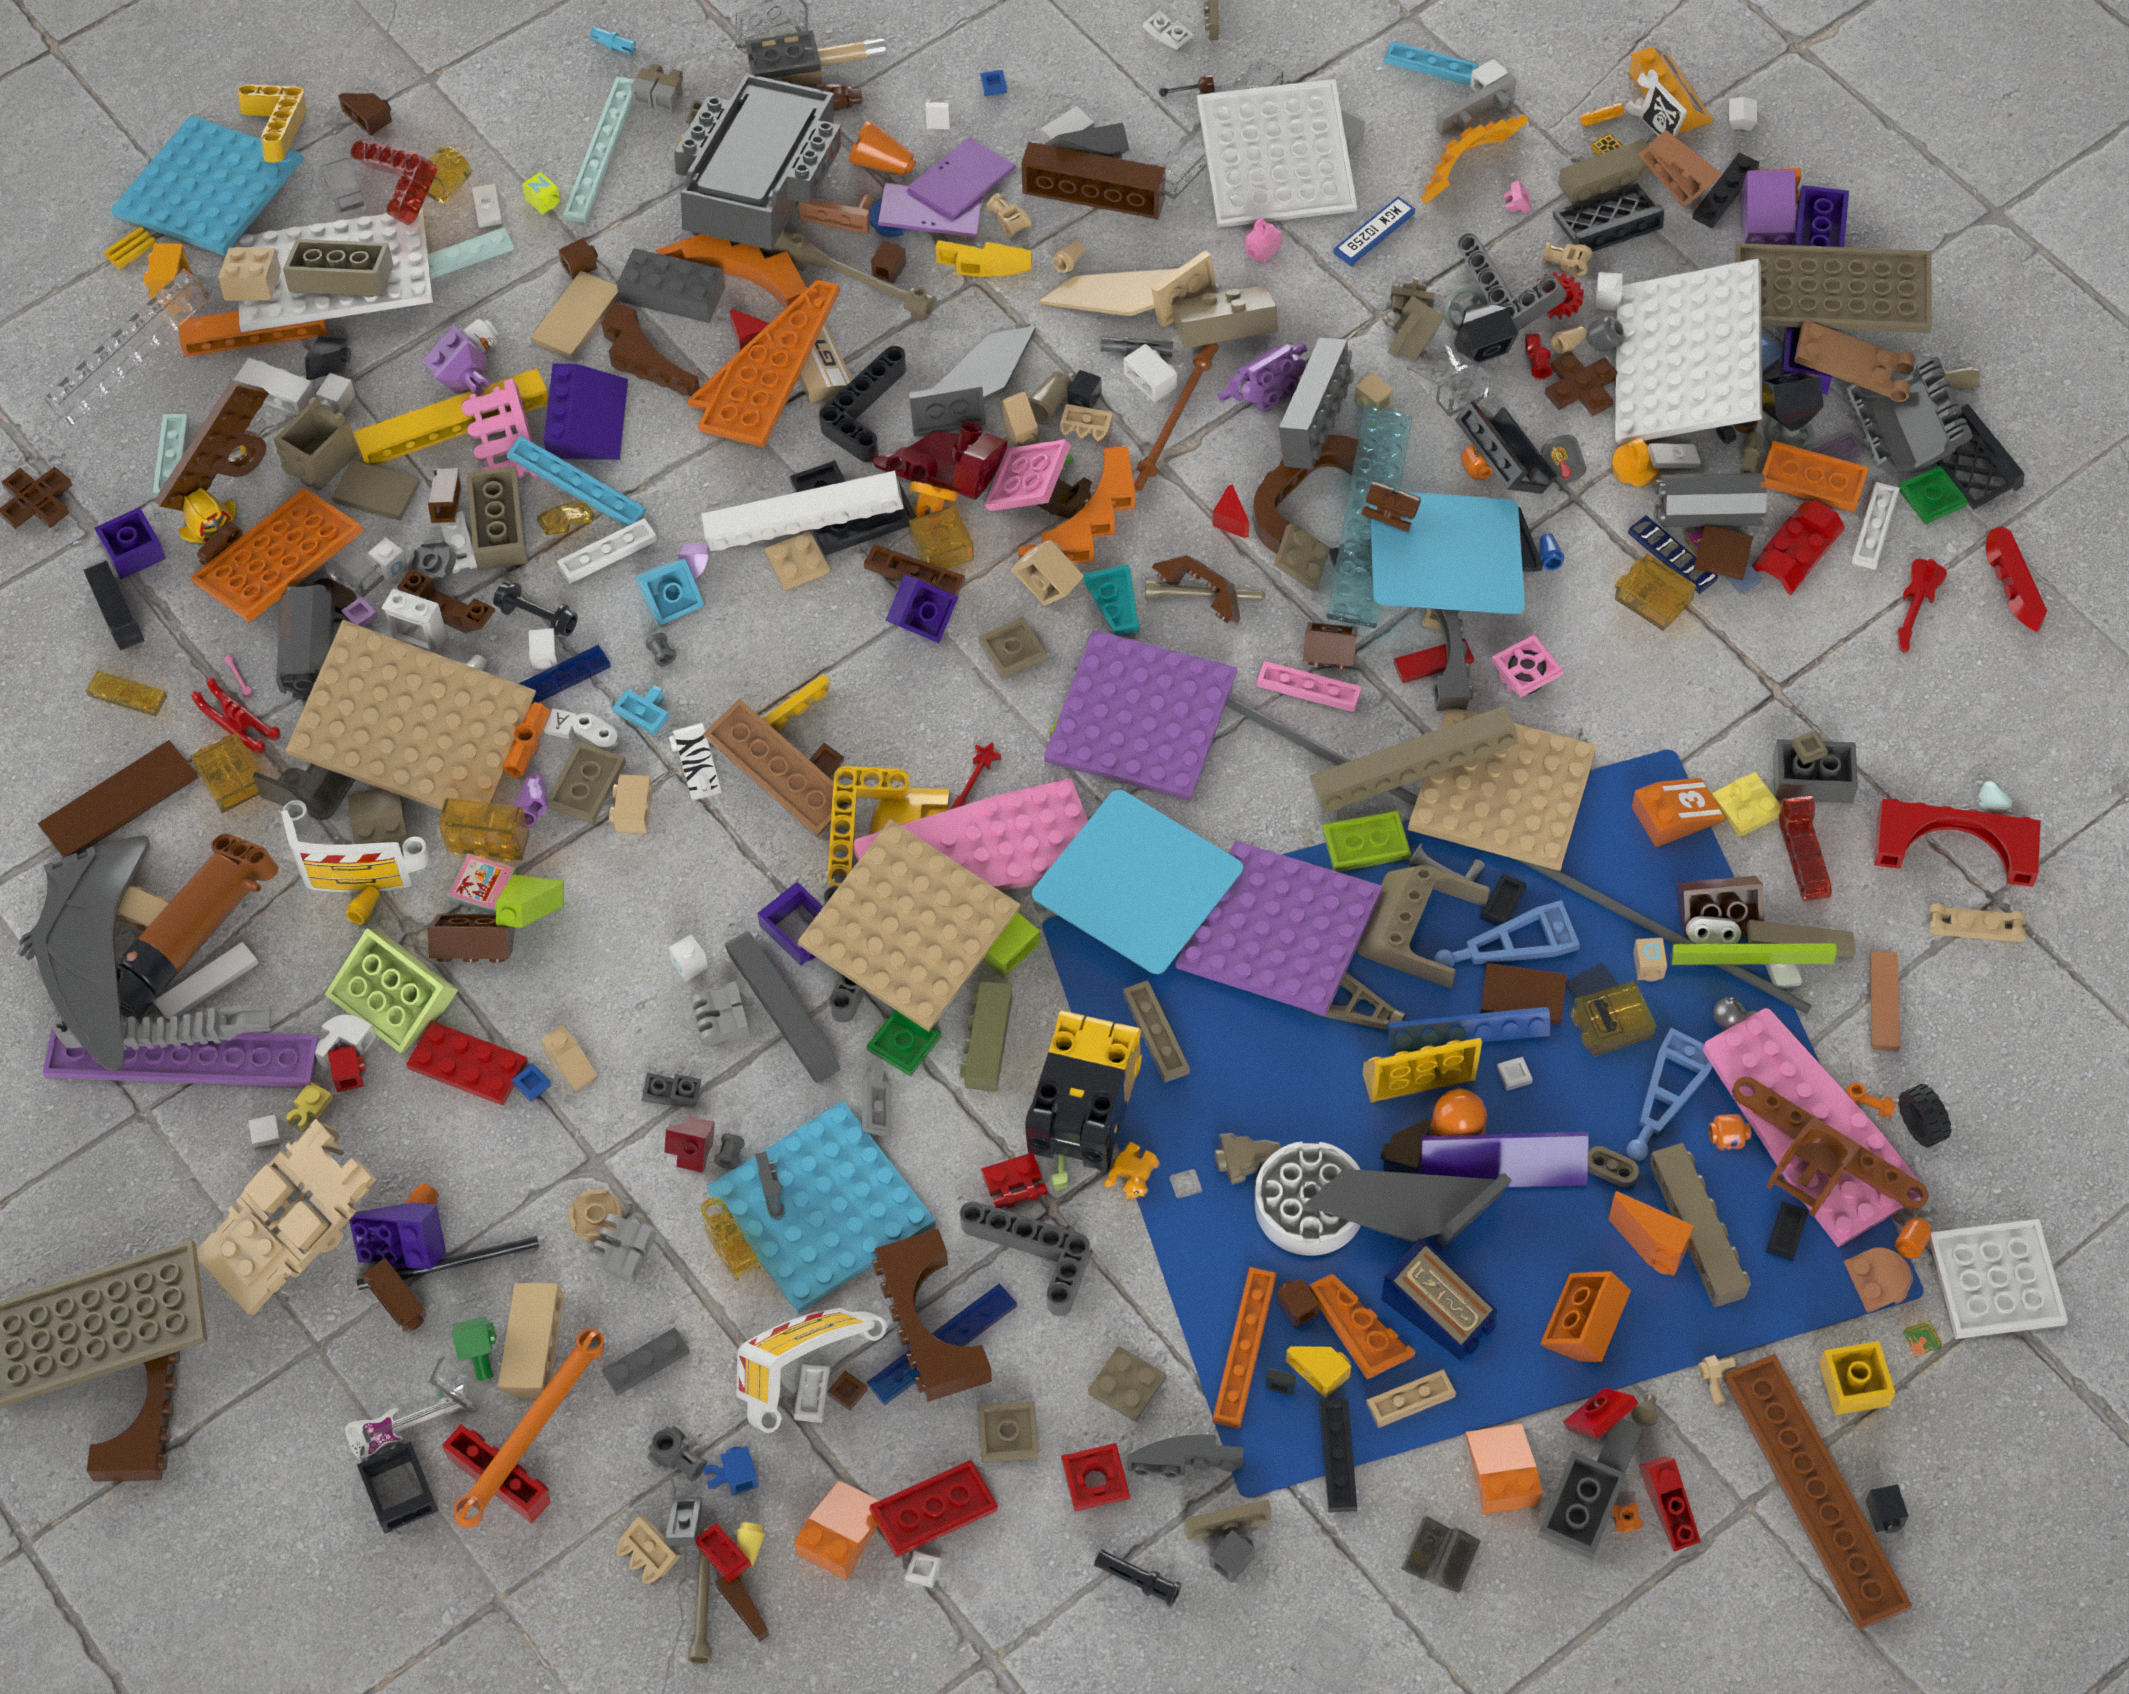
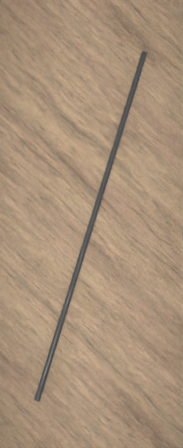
[1226,696,1812,1014]

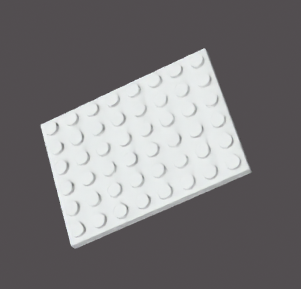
[236,208,433,332]
[1615,259,1762,445]

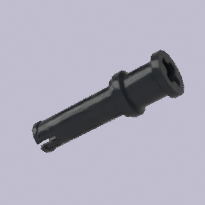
[1094,1549,1182,1607]

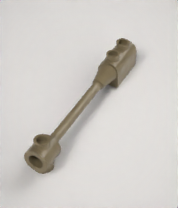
[762,227,936,321]

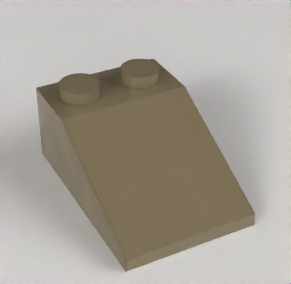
[347,788,409,853]

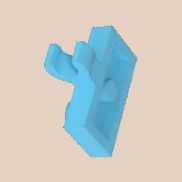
[612,685,670,736]

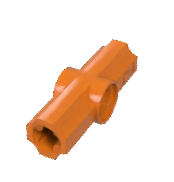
[502,702,551,778]

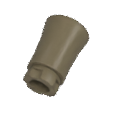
[1028,372,1072,425]

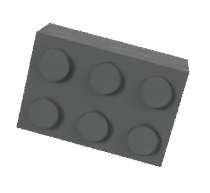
[1773,739,1858,803]
[1538,1451,1627,1560]

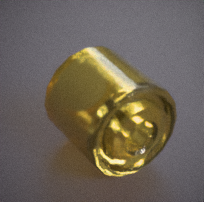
[416,146,471,203]

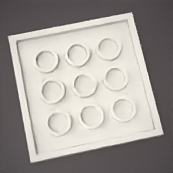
[1929,1219,2068,1339]

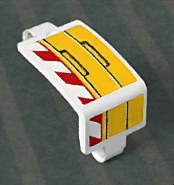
[281,800,430,892]
[737,1308,887,1433]

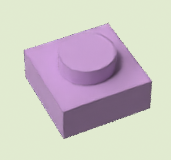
[341,597,378,627]

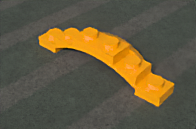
[1419,113,1529,205]

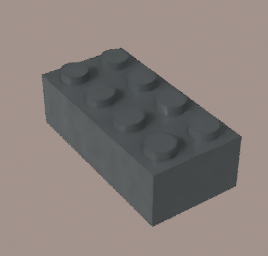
[617,248,725,323]

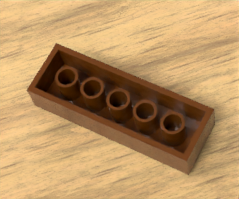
[1021,142,1166,220]

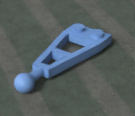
[1434,900,1580,968]
[1626,1028,1713,1161]

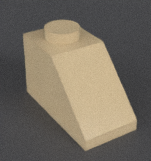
[1002,391,1038,447]
[541,1025,597,1092]

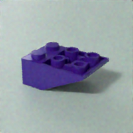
[349,1203,447,1270]

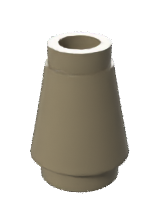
[1944,366,1980,390]

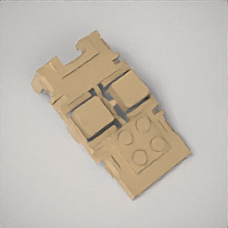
[197,1119,377,1316]

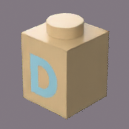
[1633,938,1667,982]

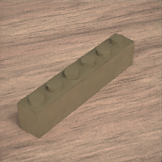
[1649,1143,1750,1308]

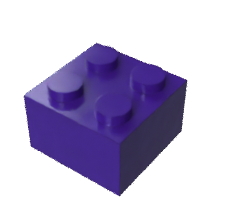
[94,507,166,580]

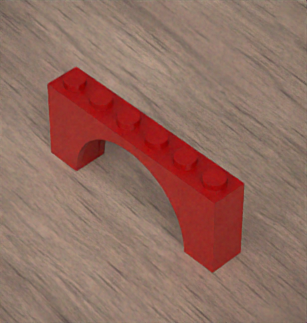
[1874,799,2041,887]

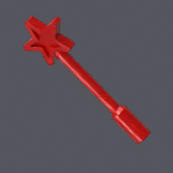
[950,742,1001,810]

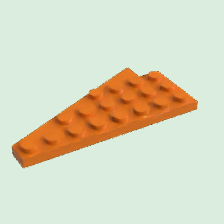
[687,280,840,448]

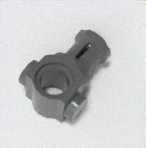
[647,1426,707,1482]

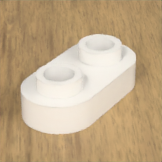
[572,713,618,752]
[1686,916,1741,944]

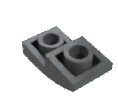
[641,1072,702,1106]

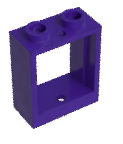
[757,882,823,966]

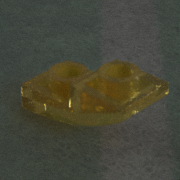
[536,500,594,535]

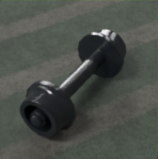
[493,582,578,637]

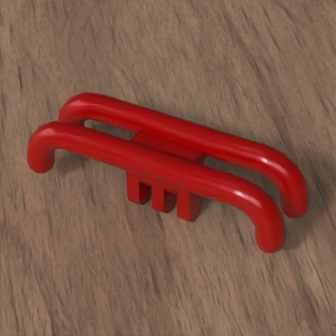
[191,677,281,754]

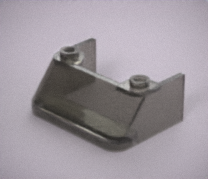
[253,696,356,820]

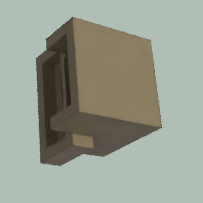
[1388,296,1444,362]

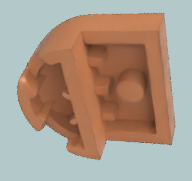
[1844,1248,1913,1313]

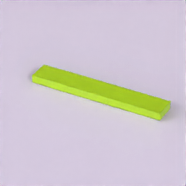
[1671,943,1837,965]

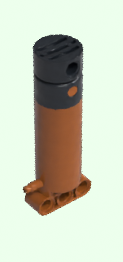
[116,833,279,1020]

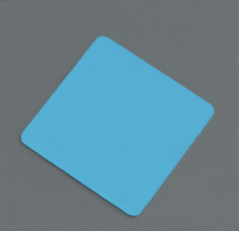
[1370,491,1525,614]
[1032,790,1243,974]

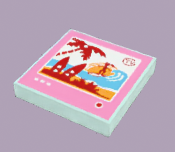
[447,853,517,914]

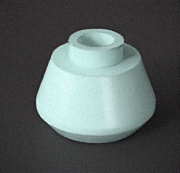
[1978,781,2013,813]

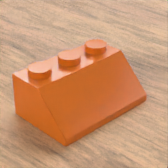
[1540,1272,1631,1362]

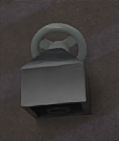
[1443,285,1519,368]
[1762,371,1824,450]

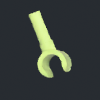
[1051,1155,1068,1191]

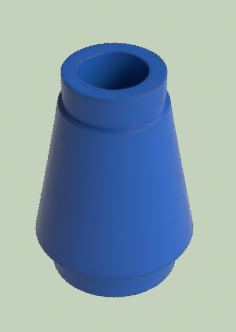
[1539,533,1565,571]

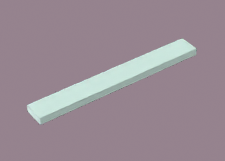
[563,76,635,224]

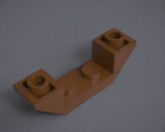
[1151,555,1241,623]
[397,569,496,633]

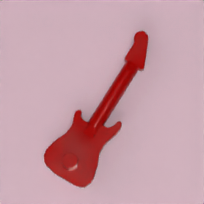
[1897,559,1947,653]

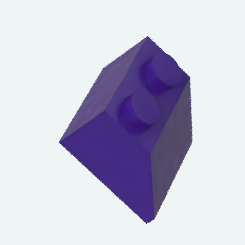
[885,574,959,643]

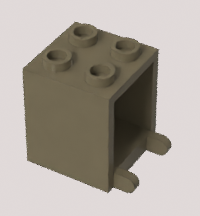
[274,397,358,491]

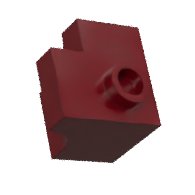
[664,1116,715,1173]

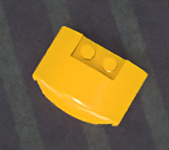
[869,788,950,835]

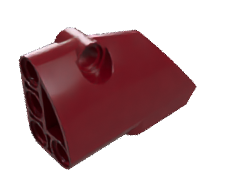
[871,422,1008,500]

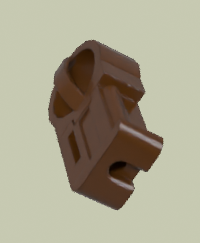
[197,522,243,566]

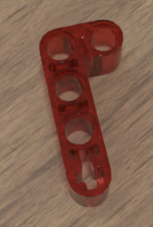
[1779,794,1832,901]

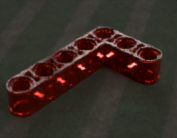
[350,139,437,225]

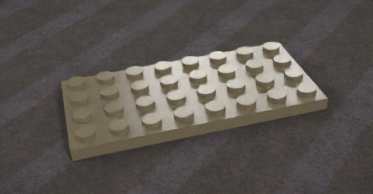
[1735,243,1932,333]
[0,1239,208,1409]

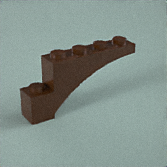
[601,302,700,396]

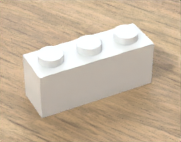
[234,358,316,415]

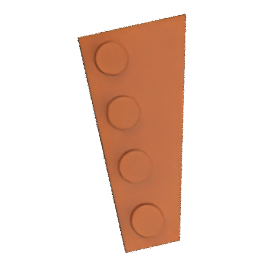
[1309,1274,1416,1380]

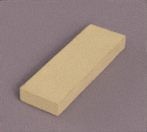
[1366,1369,1456,1428]

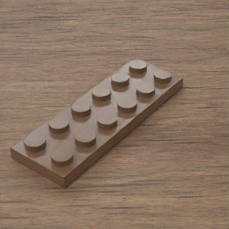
[704,698,850,837]

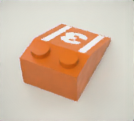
[1632,778,1726,848]

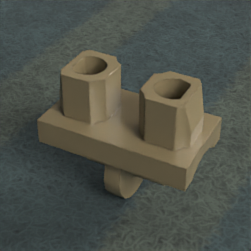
[1391,276,1435,313]

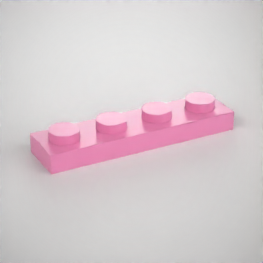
[1256,661,1362,712]

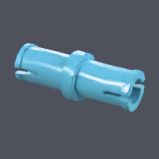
[589,26,636,56]

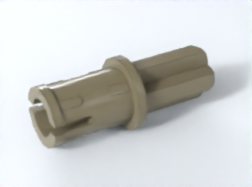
[1740,431,1762,473]

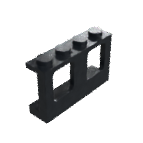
[1455,402,1557,494]

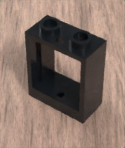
[357,1442,439,1534]

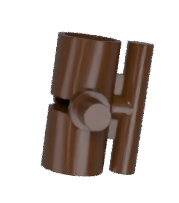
[1361,480,1421,532]

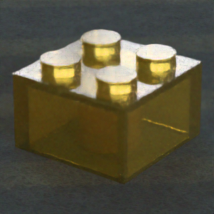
[909,505,974,569]

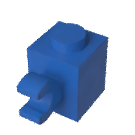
[703,1446,759,1496]

